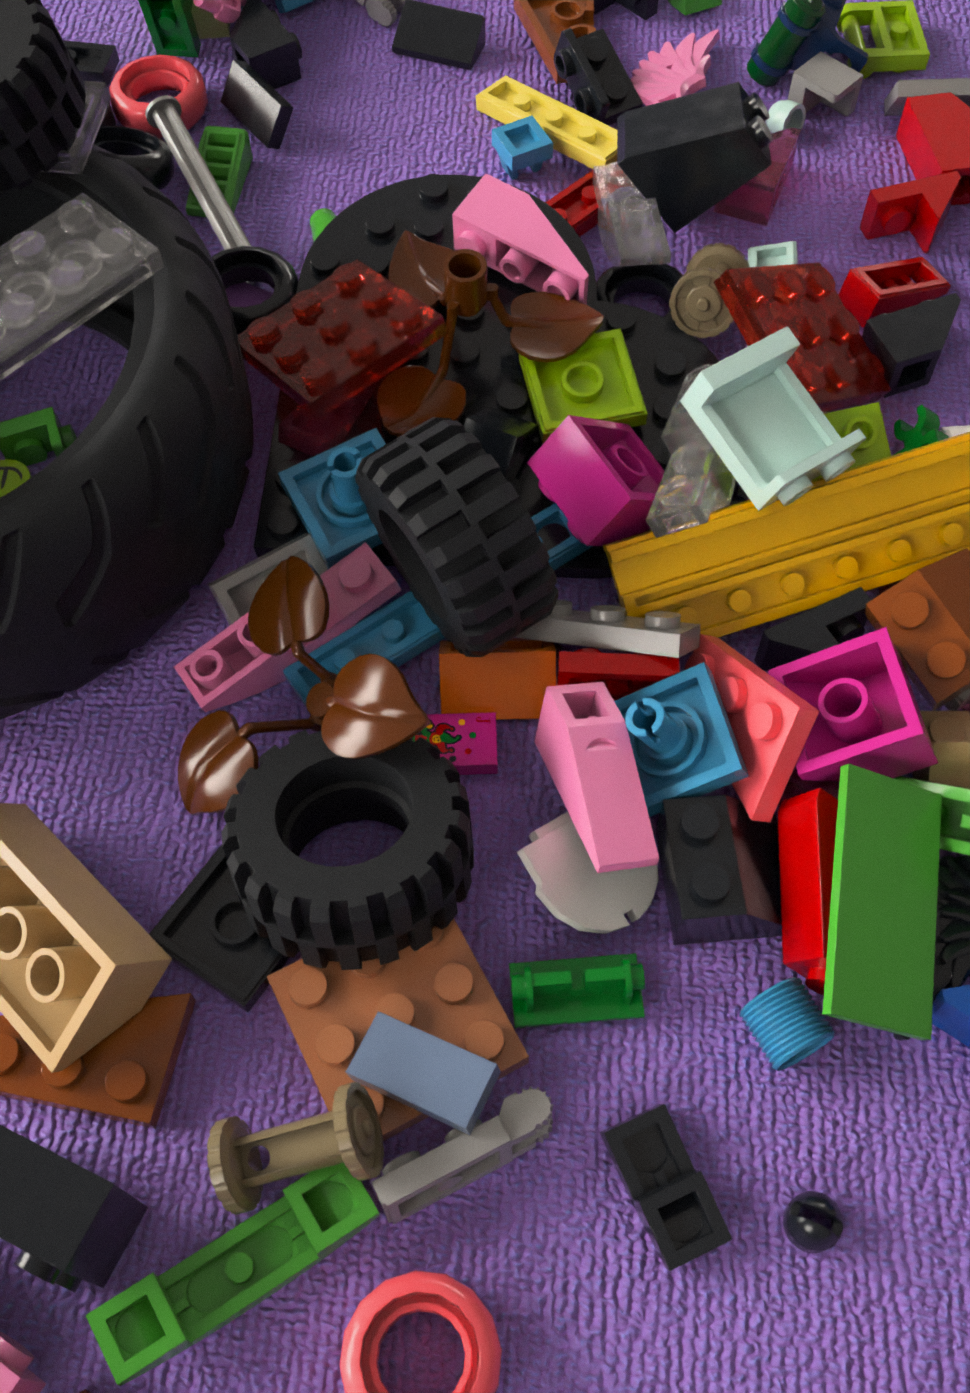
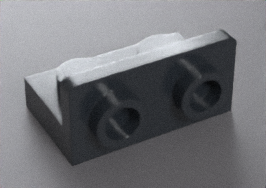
[554,28,643,125]

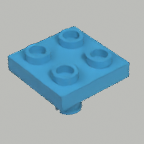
[278,428,386,569]
[614,662,749,817]

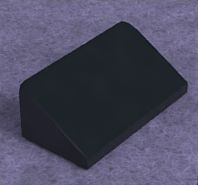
[392,0,485,70]

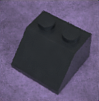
[656,795,782,945]
[0,1125,148,1292]

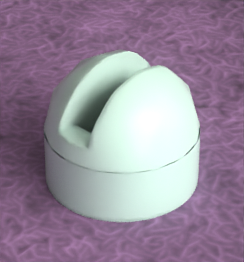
[766,100,806,141]

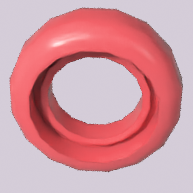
[109,54,208,138]
[339,1270,502,1393]

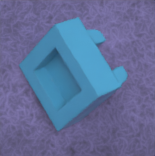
[492,116,553,180]

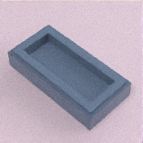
[346,1011,501,1135]

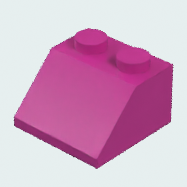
[527,415,689,546]
[768,627,938,782]

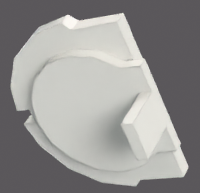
[517,811,659,934]

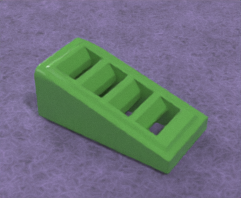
[186,126,253,217]

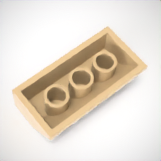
[0,803,172,1073]

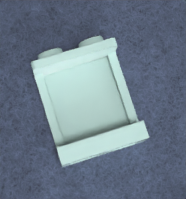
[680,326,866,511]

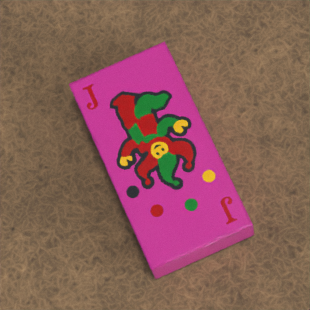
[412,712,498,775]

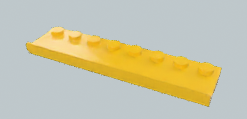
[603,432,970,637]

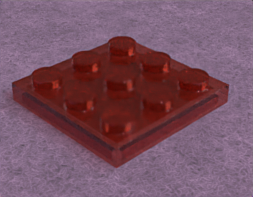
[237,259,448,420]
[713,262,892,412]

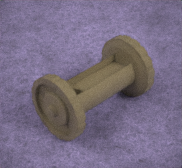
[669,243,751,338]
[207,1082,384,1215]

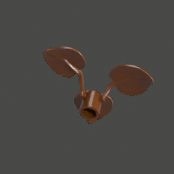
[377,230,604,437]
[178,556,430,816]

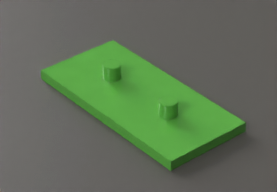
[822,764,942,1040]

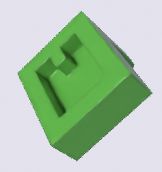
[0,407,77,466]

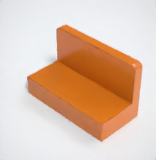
[439,638,556,720]

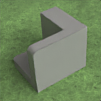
[788,51,864,116]

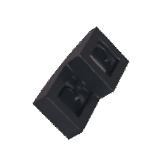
[599,1104,732,1271]

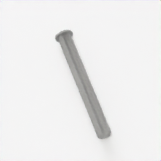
[145,95,256,285]

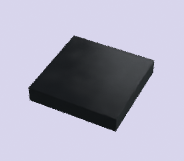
[149,845,290,1013]

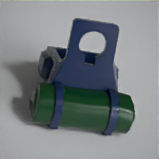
[747,0,869,87]

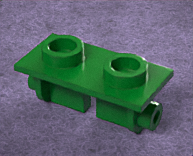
[509,953,645,1028]

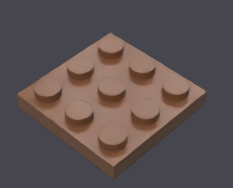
[266,918,529,1141]

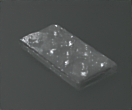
[0,193,164,381]

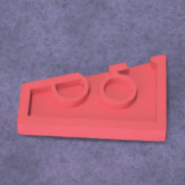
[685,634,819,823]

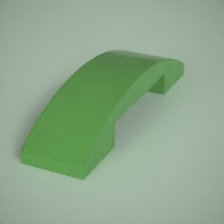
[86,1163,380,1386]

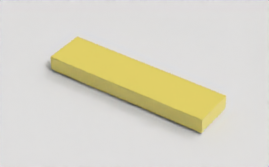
[475,75,619,176]

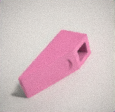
[452,173,589,305]
[534,682,659,873]

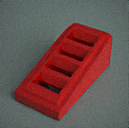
[837,257,951,327]

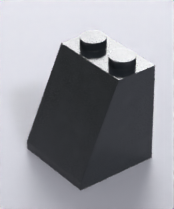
[617,82,773,233]

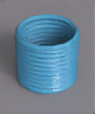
[739,977,835,1071]

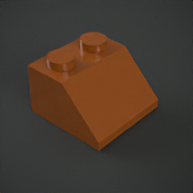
[866,548,970,711]

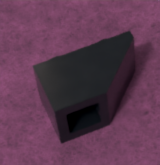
[229,0,302,89]
[855,293,961,398]

